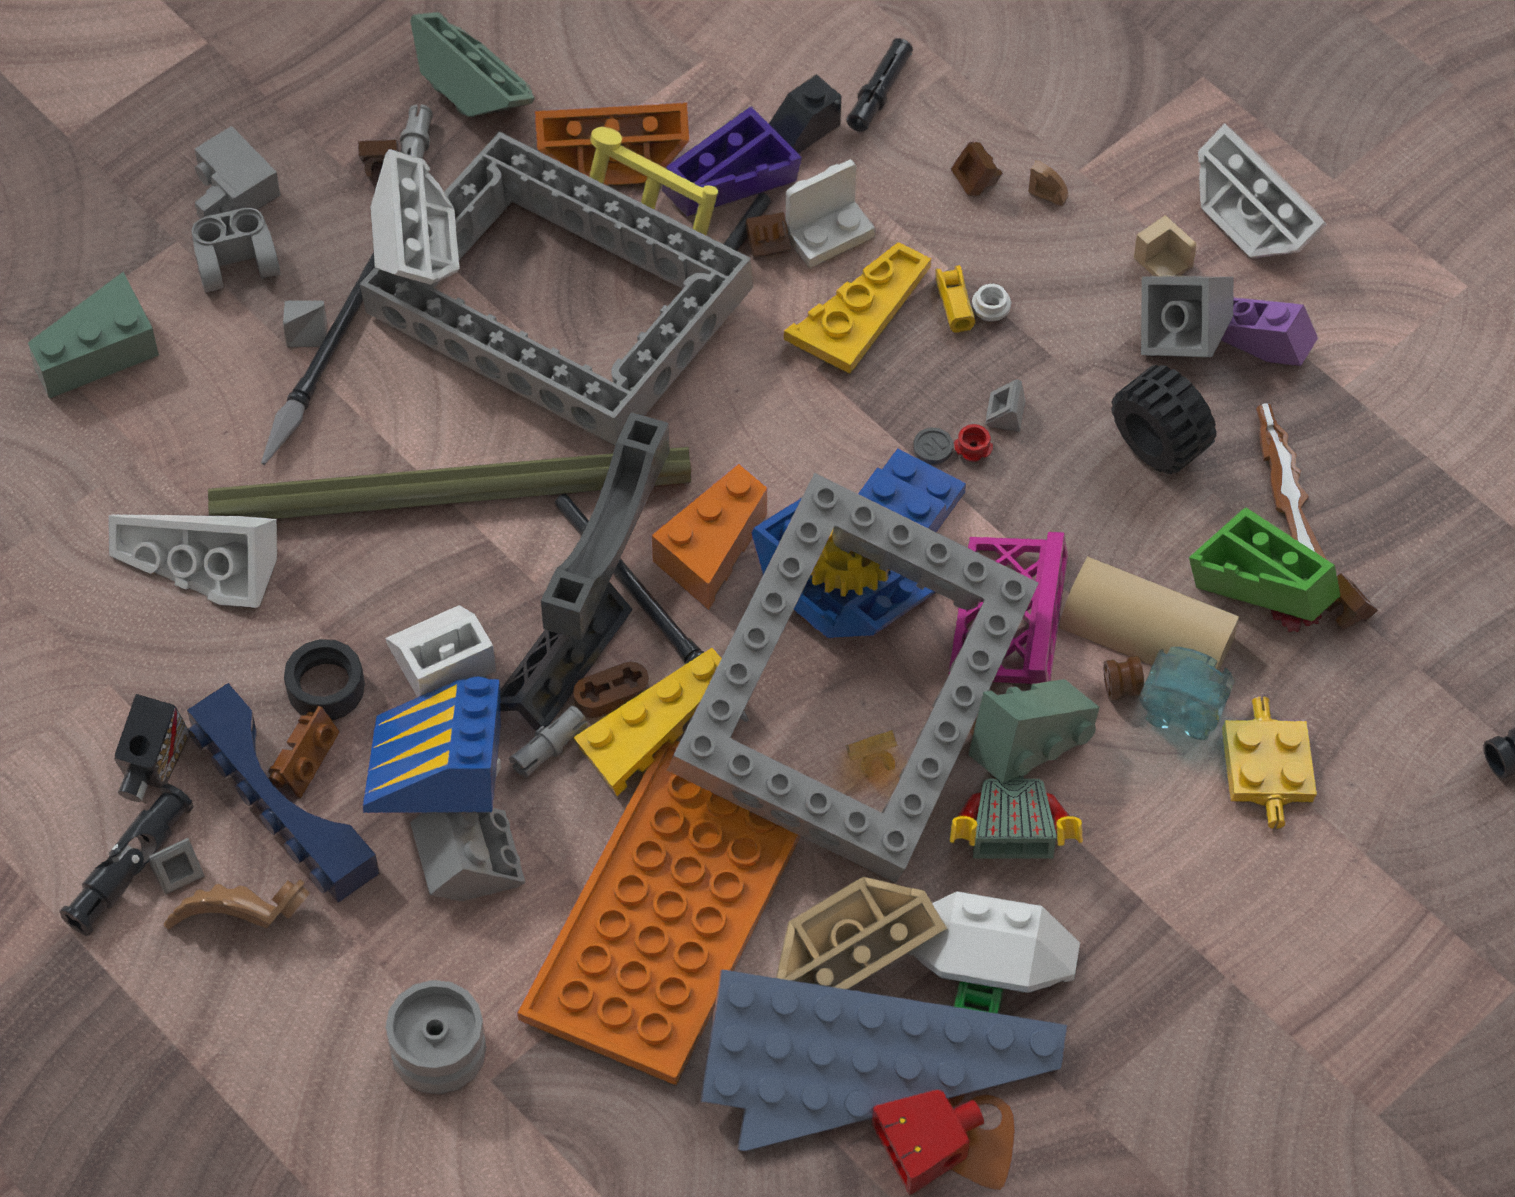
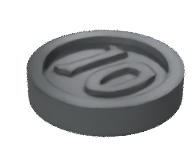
[913,427,953,465]

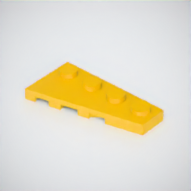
[784,242,931,374]
[574,648,722,796]

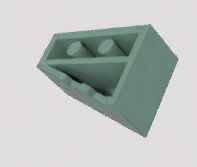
[28,272,159,399]

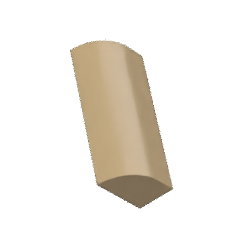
[1059,556,1239,688]

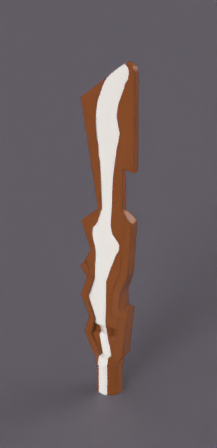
[1256,403,1327,560]

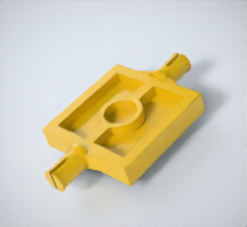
[1222,696,1317,829]

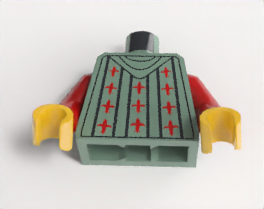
[949,775,1083,859]

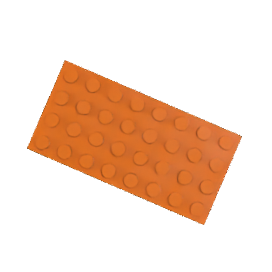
[517,740,801,1085]

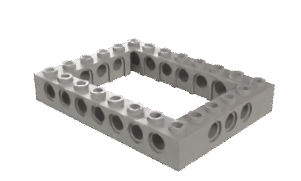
[360,132,753,445]
[667,473,1039,883]

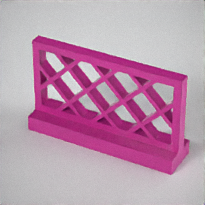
[948,532,1068,685]

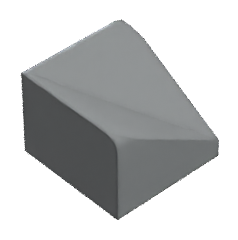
[283,300,328,347]

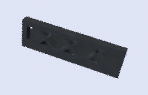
[500,581,633,731]

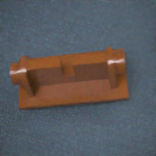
[268,706,340,798]

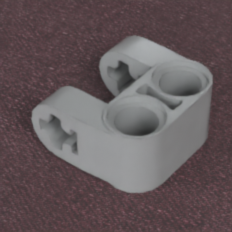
[192,207,281,293]

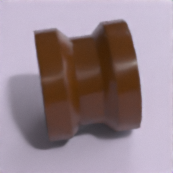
[1103,656,1145,701]

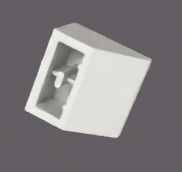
[385,605,496,697]

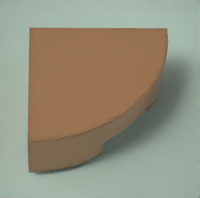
[1028,159,1068,206]

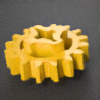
[811,530,890,596]

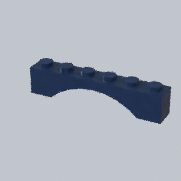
[187,683,379,903]

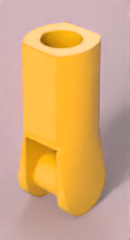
[935,265,975,333]

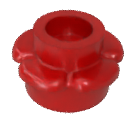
[954,424,993,462]

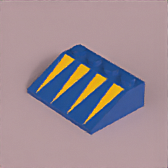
[363,677,501,813]

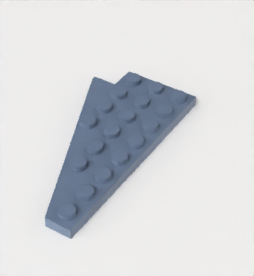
[700,969,1067,1151]

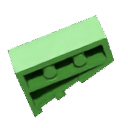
[1189,507,1341,621]

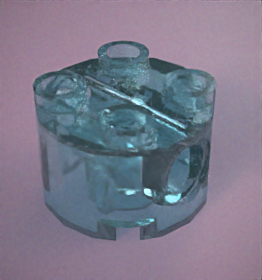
[1139,647,1235,740]

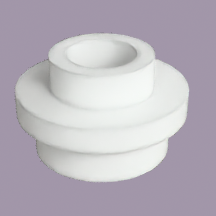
[972,284,1011,321]

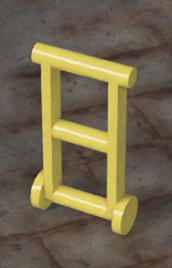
[589,127,718,236]

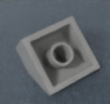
[1141,276,1234,357]

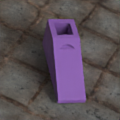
[1221,297,1318,366]

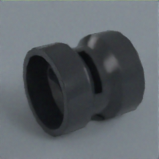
[1483,728,1515,779]

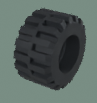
[1111,365,1217,474]

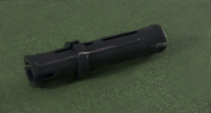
[846,38,913,132]

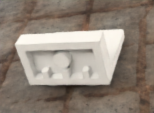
[786,159,875,269]

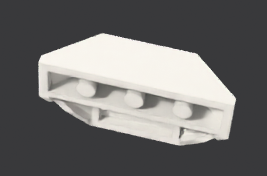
[1198,124,1326,259]
[371,149,460,285]
[907,892,1080,992]

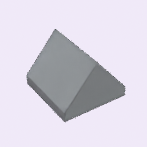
[985,379,1026,432]
[149,838,204,894]

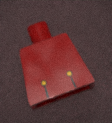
[872,1089,984,1196]

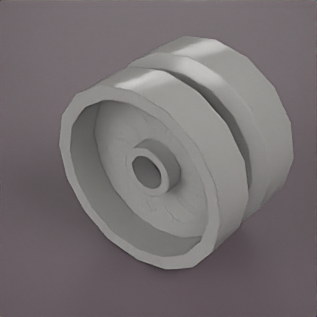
[386,980,486,1094]

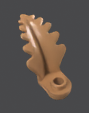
[164,879,310,930]

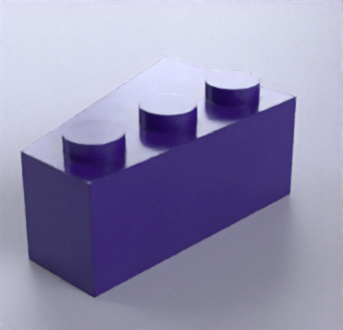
[662,106,802,216]

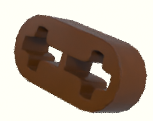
[573,662,649,718]

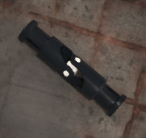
[59,783,194,936]

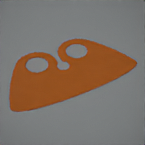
[947,1093,1015,1190]

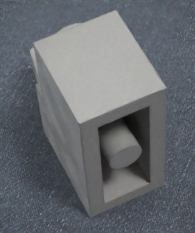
[195,126,280,219]

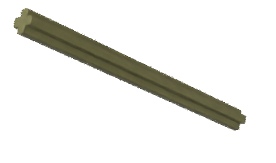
[207,447,692,519]

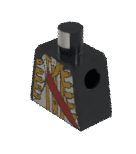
[114,694,189,802]

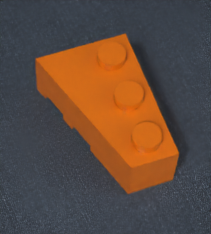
[652,464,767,610]

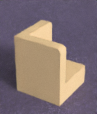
[1134,215,1197,276]

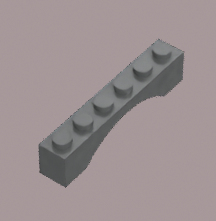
[541,412,670,640]

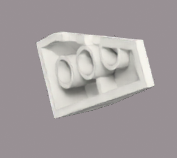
[108,514,277,608]

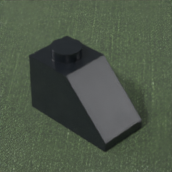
[768,74,842,154]

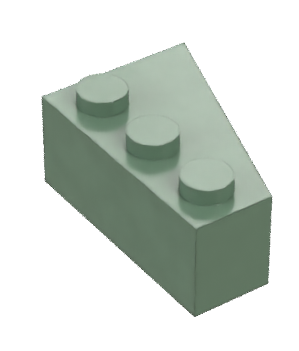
[968,679,1100,784]

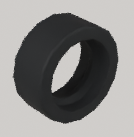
[284,639,365,720]

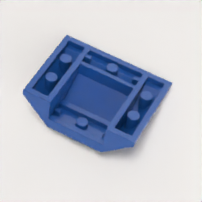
[751,498,936,638]

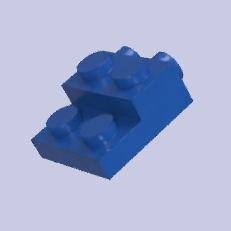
[858,448,966,532]

